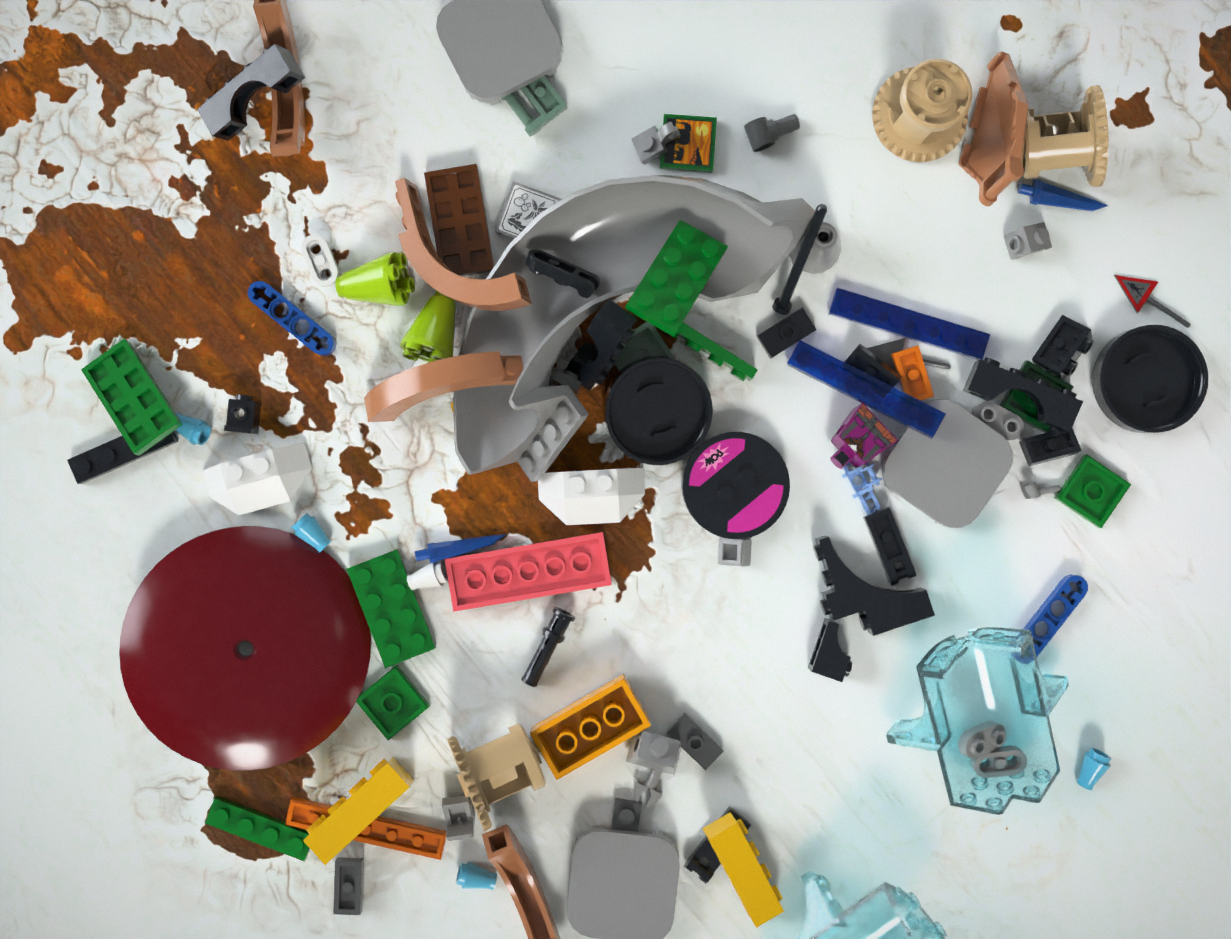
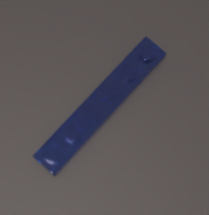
[828,287,990,360]
[787,340,946,439]

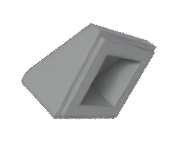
[718,538,752,566]

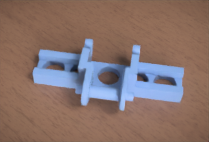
[842,462,883,515]

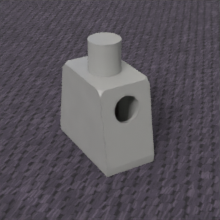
[626,731,681,775]

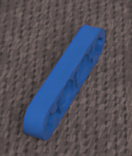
[248,281,337,356]
[1011,574,1088,663]

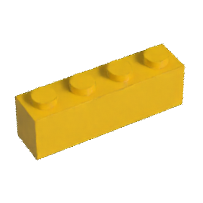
[702,813,784,928]

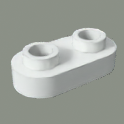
[301,235,340,288]

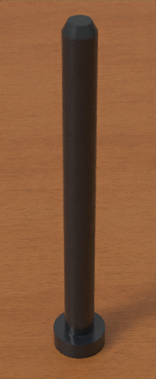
[772,204,827,315]

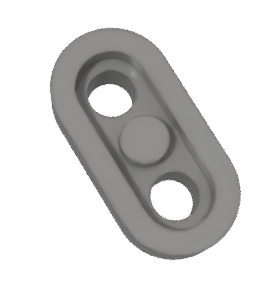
[971,401,1024,441]
[958,721,1006,759]
[970,745,1027,778]

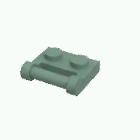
[501,76,567,137]

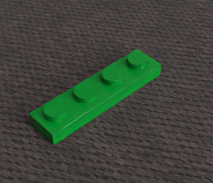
[662,323,758,382]
[205,796,310,861]

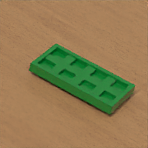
[625,220,728,337]
[81,338,183,456]
[347,549,436,668]

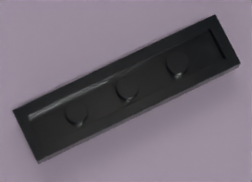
[67,431,178,484]

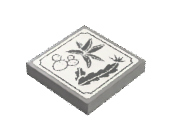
[495,181,562,239]

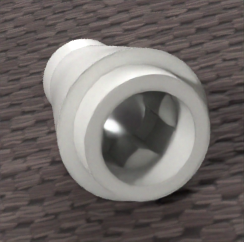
[407,561,448,590]

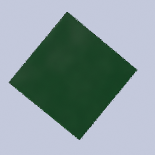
[999,360,1074,433]

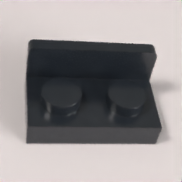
[1032,315,1093,380]

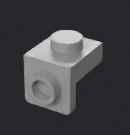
[1004,222,1052,260]
[442,795,475,841]

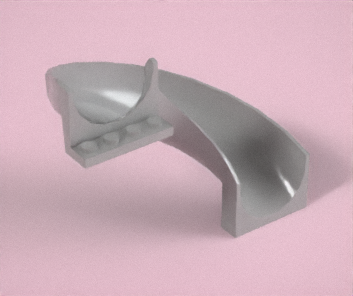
[453,175,815,482]

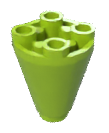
[335,252,415,306]
[400,291,456,363]

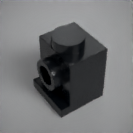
[224,394,261,434]

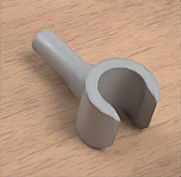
[1021,482,1061,499]

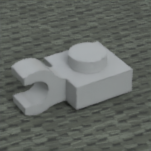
[631,122,681,165]

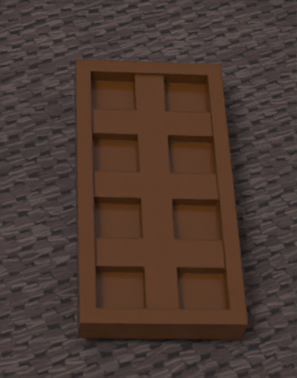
[424,164,494,276]

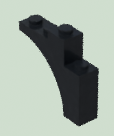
[813,535,935,636]

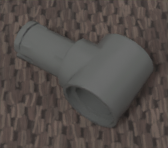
[744,114,800,152]

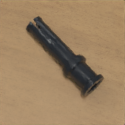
[521,607,575,687]

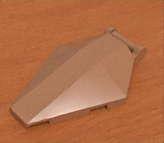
[958,52,1028,207]

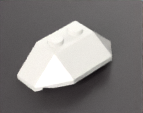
[202,442,313,515]
[538,467,645,525]

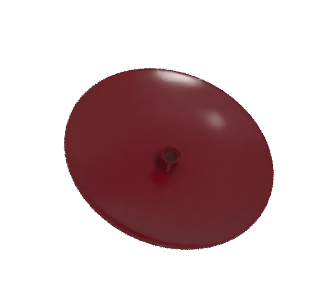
[119,526,371,770]

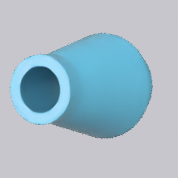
[176,413,212,445]
[291,513,331,552]
[1077,748,1111,790]
[456,861,497,890]

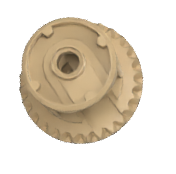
[872,59,972,162]
[1023,85,1109,187]
[446,723,546,831]

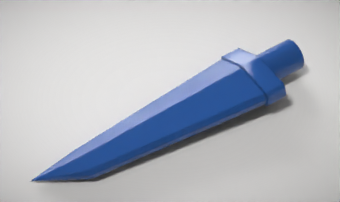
[1017,179,1108,211]
[415,534,507,563]

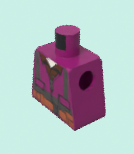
[830,403,898,469]

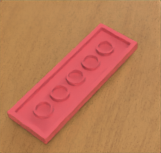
[445,532,612,612]

